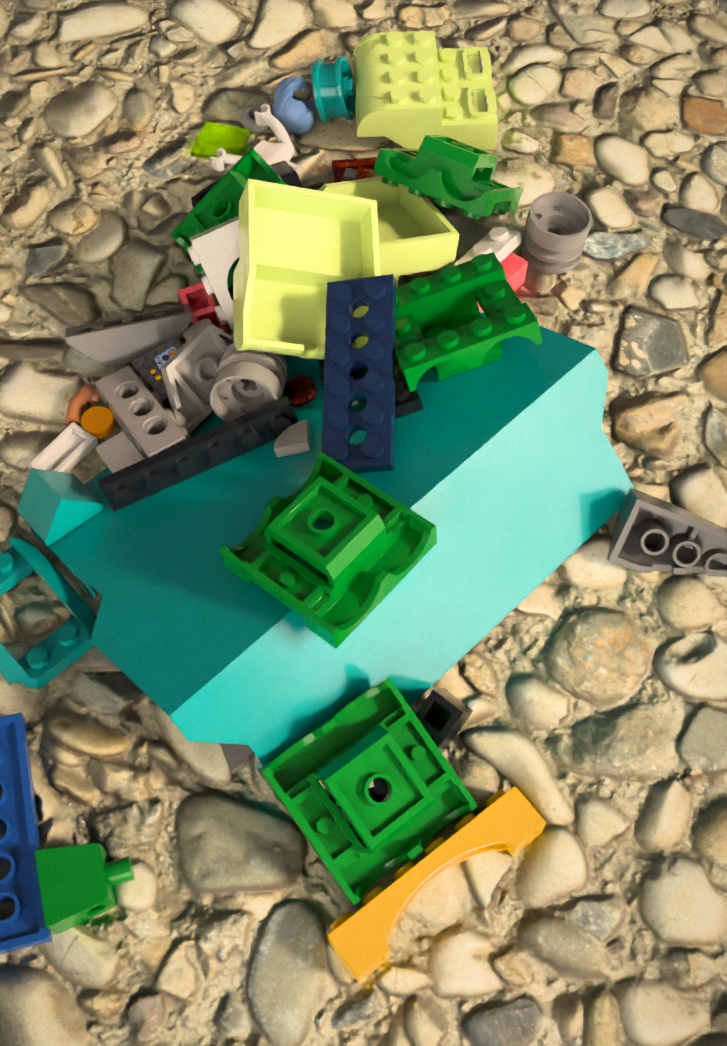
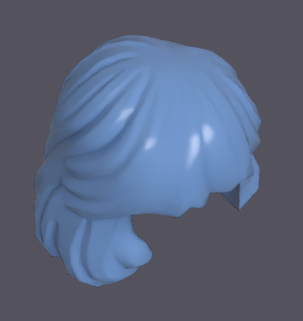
[271,76,316,134]

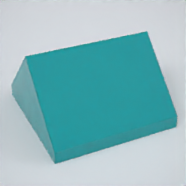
[17,468,105,547]

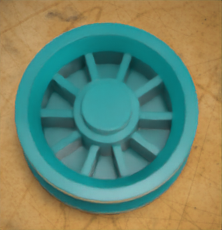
[312,56,356,124]

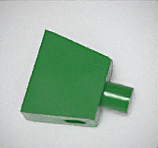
[34,843,135,934]

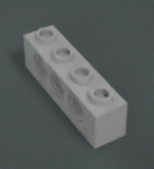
[94,365,191,459]

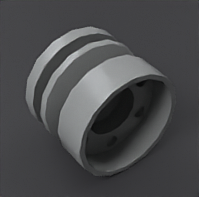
[520,192,592,274]
[210,343,288,422]

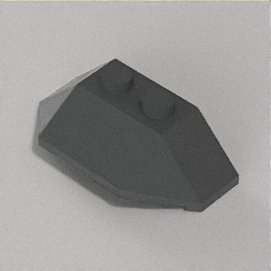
[65,304,193,368]

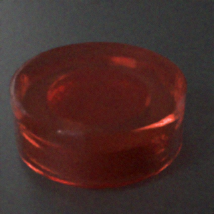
[283,376,317,407]

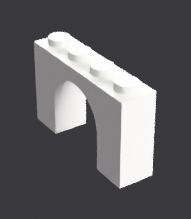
[187,215,239,335]

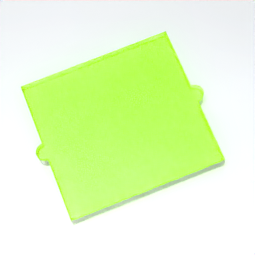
[191,121,251,160]

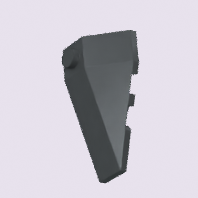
[607,488,727,577]

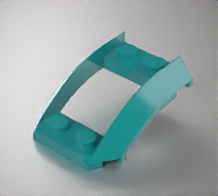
[0,537,97,689]

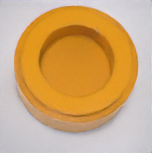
[81,406,115,439]

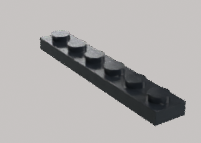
[98,396,298,512]

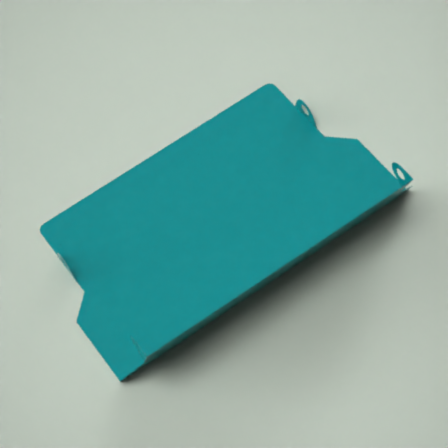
[31,312,635,774]

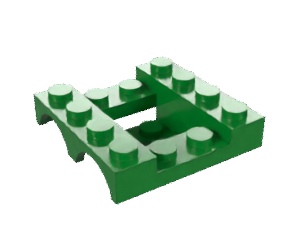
[373,135,524,220]
[170,147,287,300]
[395,252,542,392]
[218,452,437,649]
[258,677,478,906]

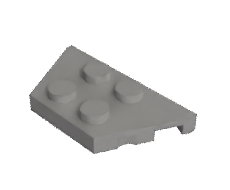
[160,324,234,435]

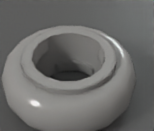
[241,104,272,133]

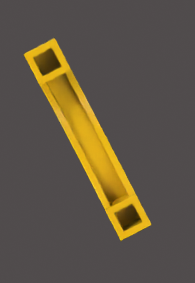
[327,786,546,983]

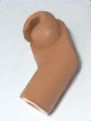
[65,384,101,426]

